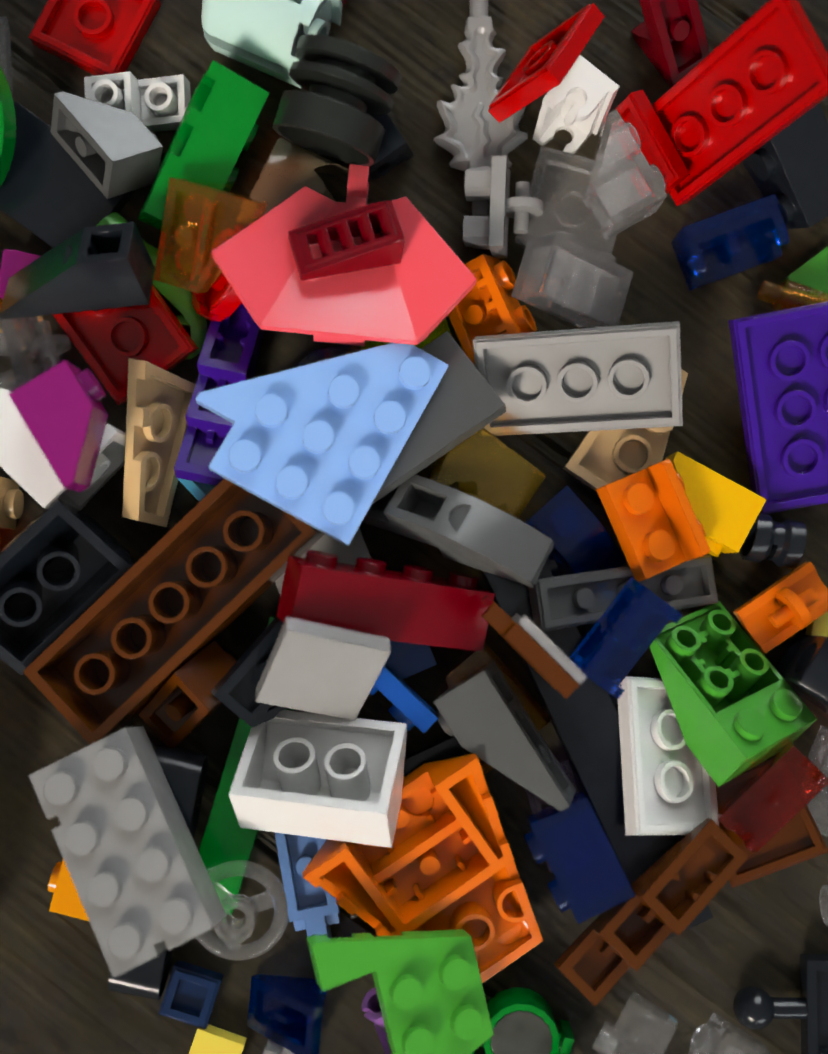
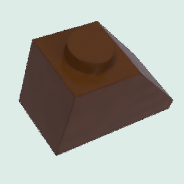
[139,640,237,748]

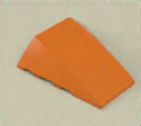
[302,753,543,983]

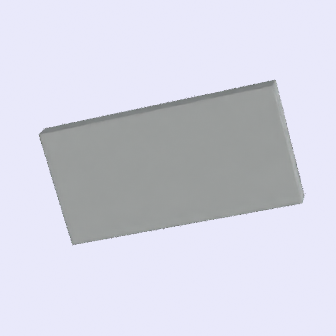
[473,321,683,437]

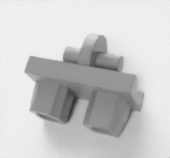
[462,155,544,258]

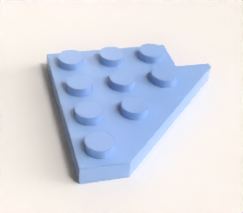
[196,343,449,547]

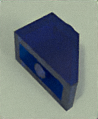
[524,486,626,574]

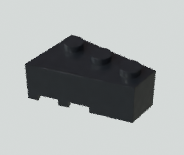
[742,103,828,230]

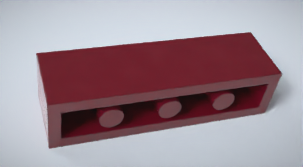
[277,550,495,652]

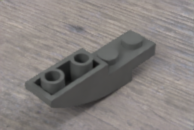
[362,475,554,588]

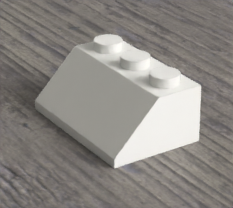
[229,710,407,848]

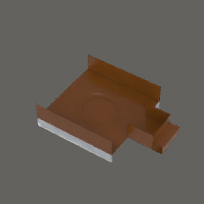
[481,595,587,699]

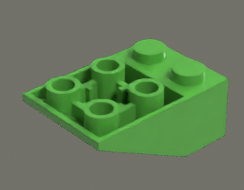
[646,601,817,787]

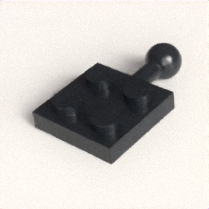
[733,954,828,1054]

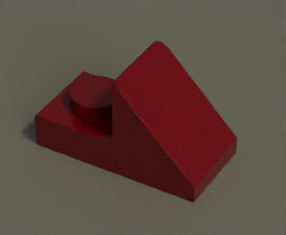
[631,0,710,87]

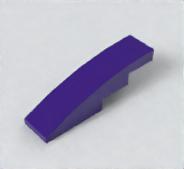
[174,303,264,486]

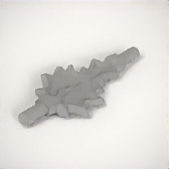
[433,0,528,216]

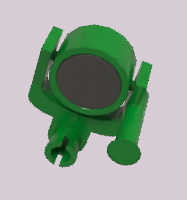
[471,987,575,1054]

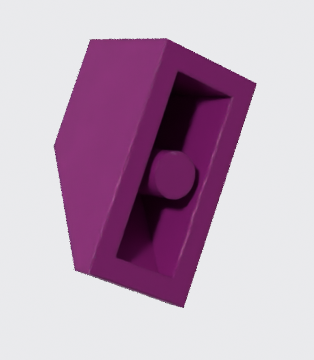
[8,360,108,492]

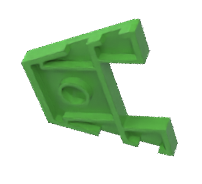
[306,929,494,1054]

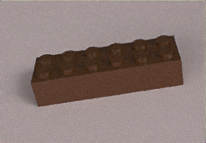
[23,478,324,745]

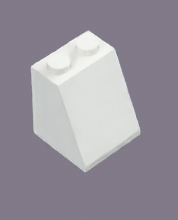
[0,387,126,510]

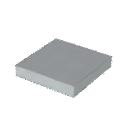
[255,617,391,720]

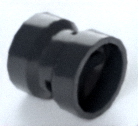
[740,513,807,570]

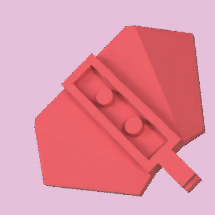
[211,164,477,347]

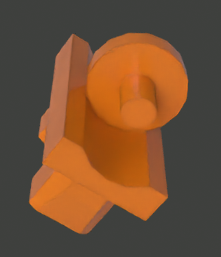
[733,561,828,654]

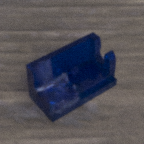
[671,194,789,291]
[569,577,683,699]

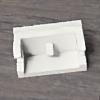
[532,55,619,157]

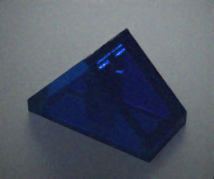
[247,974,328,1054]

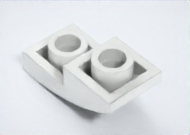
[84,71,191,132]

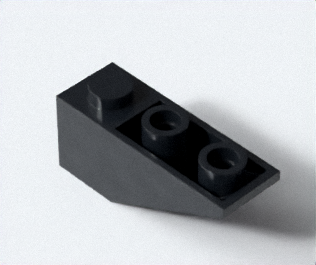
[0,222,155,320]

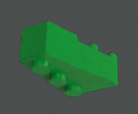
[137,60,269,246]

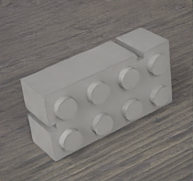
[29,726,227,978]

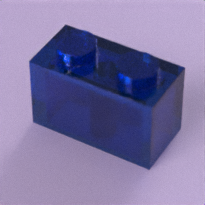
[524,791,635,924]

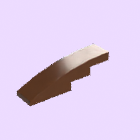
[554,818,749,1007]

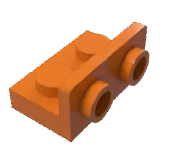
[448,254,537,365]
[596,459,710,582]

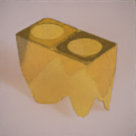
[423,428,546,519]

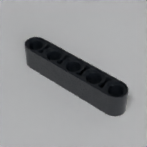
[108,745,209,1000]

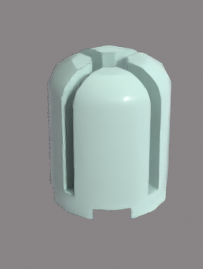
[201,0,342,89]

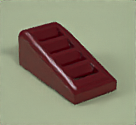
[288,200,404,281]

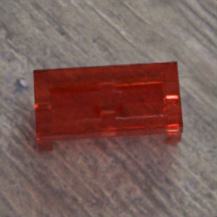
[718,742,828,853]

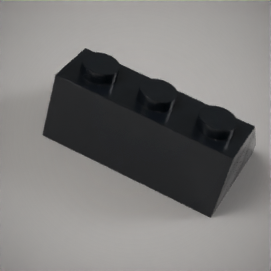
[0,498,133,675]

